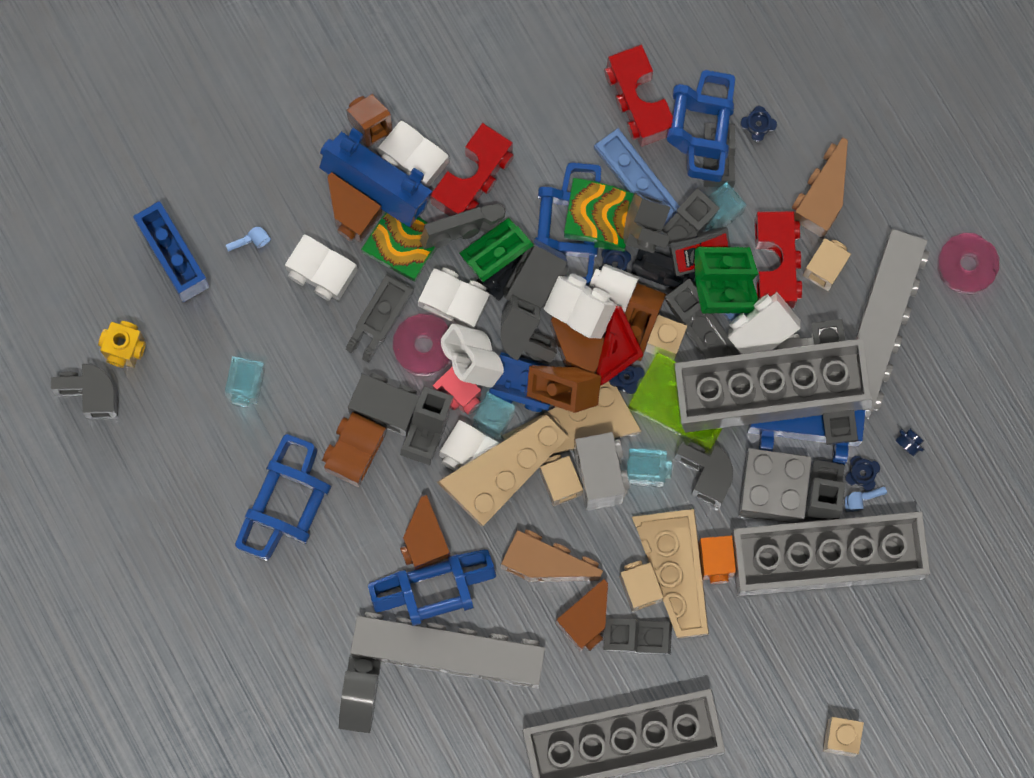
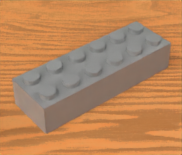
[675,338,873,433]
[730,511,930,597]
[522,689,725,778]

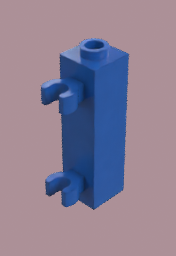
[319,128,432,227]
[748,410,866,465]

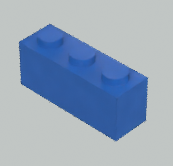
[133,201,209,302]

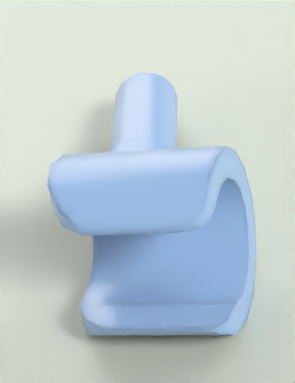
[226,227,271,252]
[845,487,887,512]

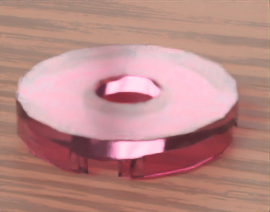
[937,233,999,294]
[393,314,450,376]

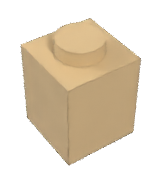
[802,238,851,292]
[645,315,687,362]
[539,454,583,507]
[619,560,663,612]
[823,717,864,757]

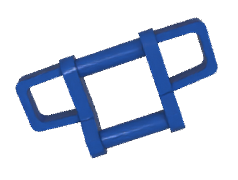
[667,70,735,182]
[535,163,601,286]
[235,434,331,560]
[368,549,496,626]

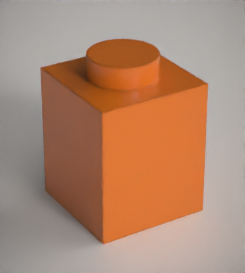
[699,535,736,584]

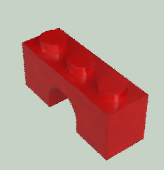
[604,44,673,147]
[430,123,514,216]
[754,211,802,309]

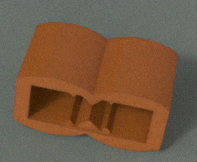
[322,412,386,488]

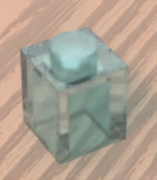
[705,182,746,231]
[224,357,265,407]
[473,392,515,441]
[627,448,672,487]

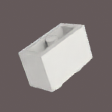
[728,292,800,354]

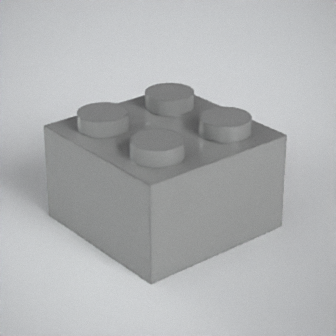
[573,432,630,511]
[738,448,812,523]

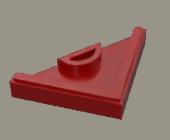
[596,306,644,386]

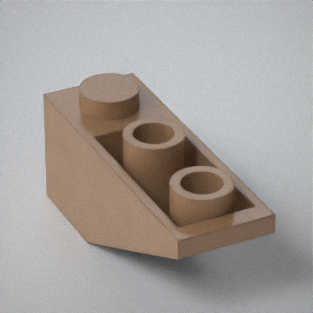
[792,137,848,239]
[501,529,603,582]

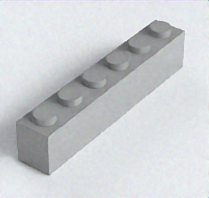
[855,229,930,418]
[350,612,545,688]

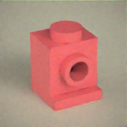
[433,366,481,415]

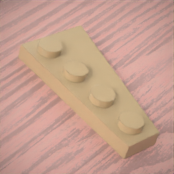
[502,381,641,456]
[437,415,568,526]
[632,509,709,639]

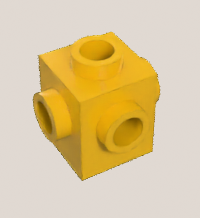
[98,321,146,368]

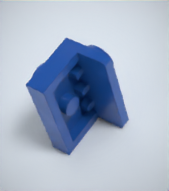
[489,352,551,412]

